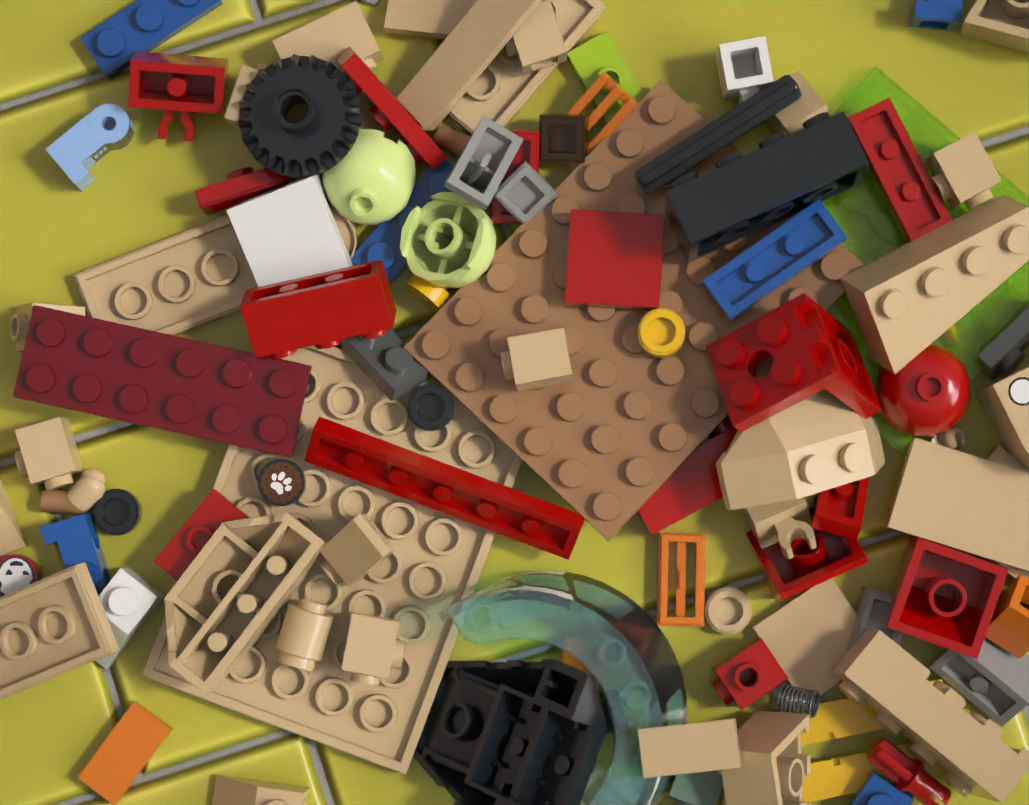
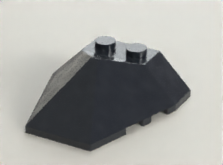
[413,659,607,805]

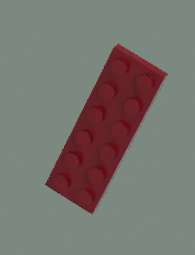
[13,305,312,458]

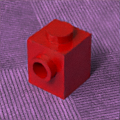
[711,637,788,710]

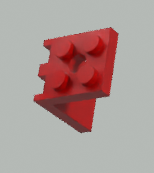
[706,293,882,432]

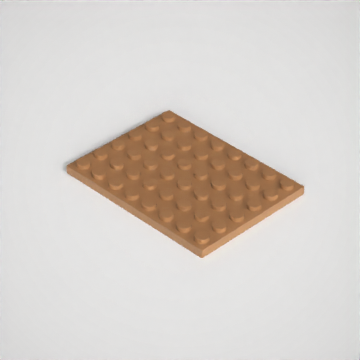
[404,80,865,542]

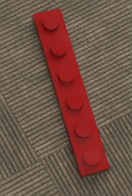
[304,416,585,560]

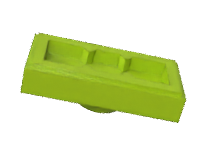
[567,31,645,124]

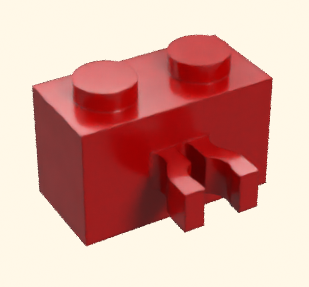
[128,51,229,141]

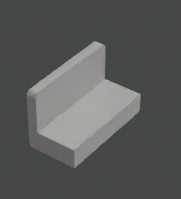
[929,637,1029,727]

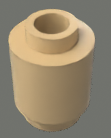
[275,598,334,671]

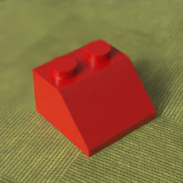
[886,536,1009,659]

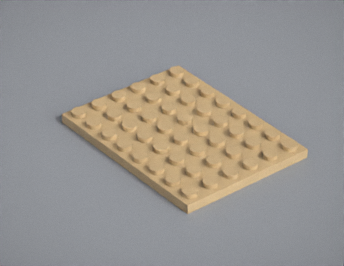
[142,345,522,775]

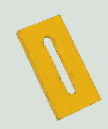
[773,678,947,802]

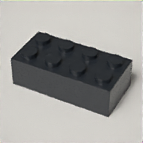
[665,111,869,263]

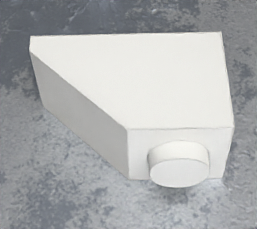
[96,567,166,670]

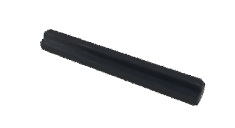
[634,75,802,195]

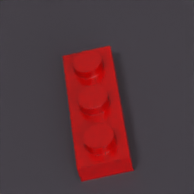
[336,46,448,170]
[847,97,952,244]

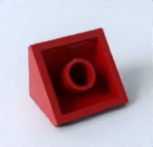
[746,502,868,601]

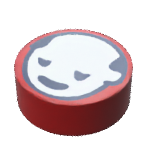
[0,554,41,597]

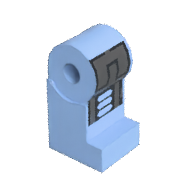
[45,103,134,191]

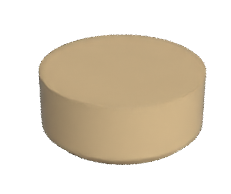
[704,587,752,634]

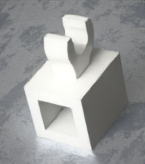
[715,36,774,125]

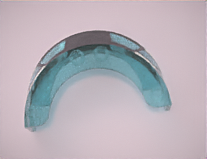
[437,571,688,805]

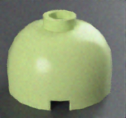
[322,129,416,225]
[400,192,496,288]

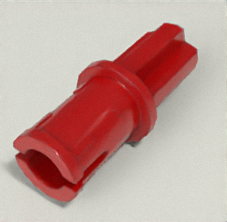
[867,738,951,805]

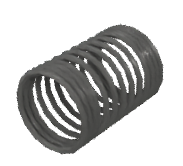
[771,683,820,718]

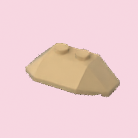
[716,389,885,510]
[164,512,325,695]

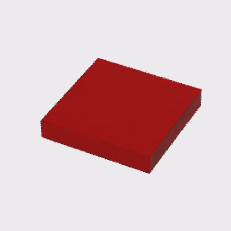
[564,209,665,310]

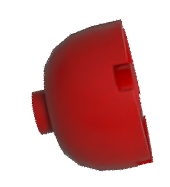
[875,344,971,437]

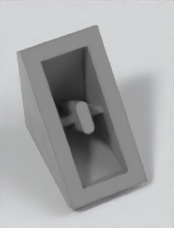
[444,115,523,210]

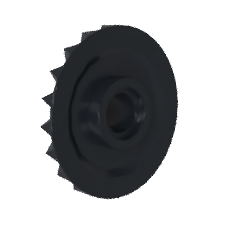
[238,54,361,178]

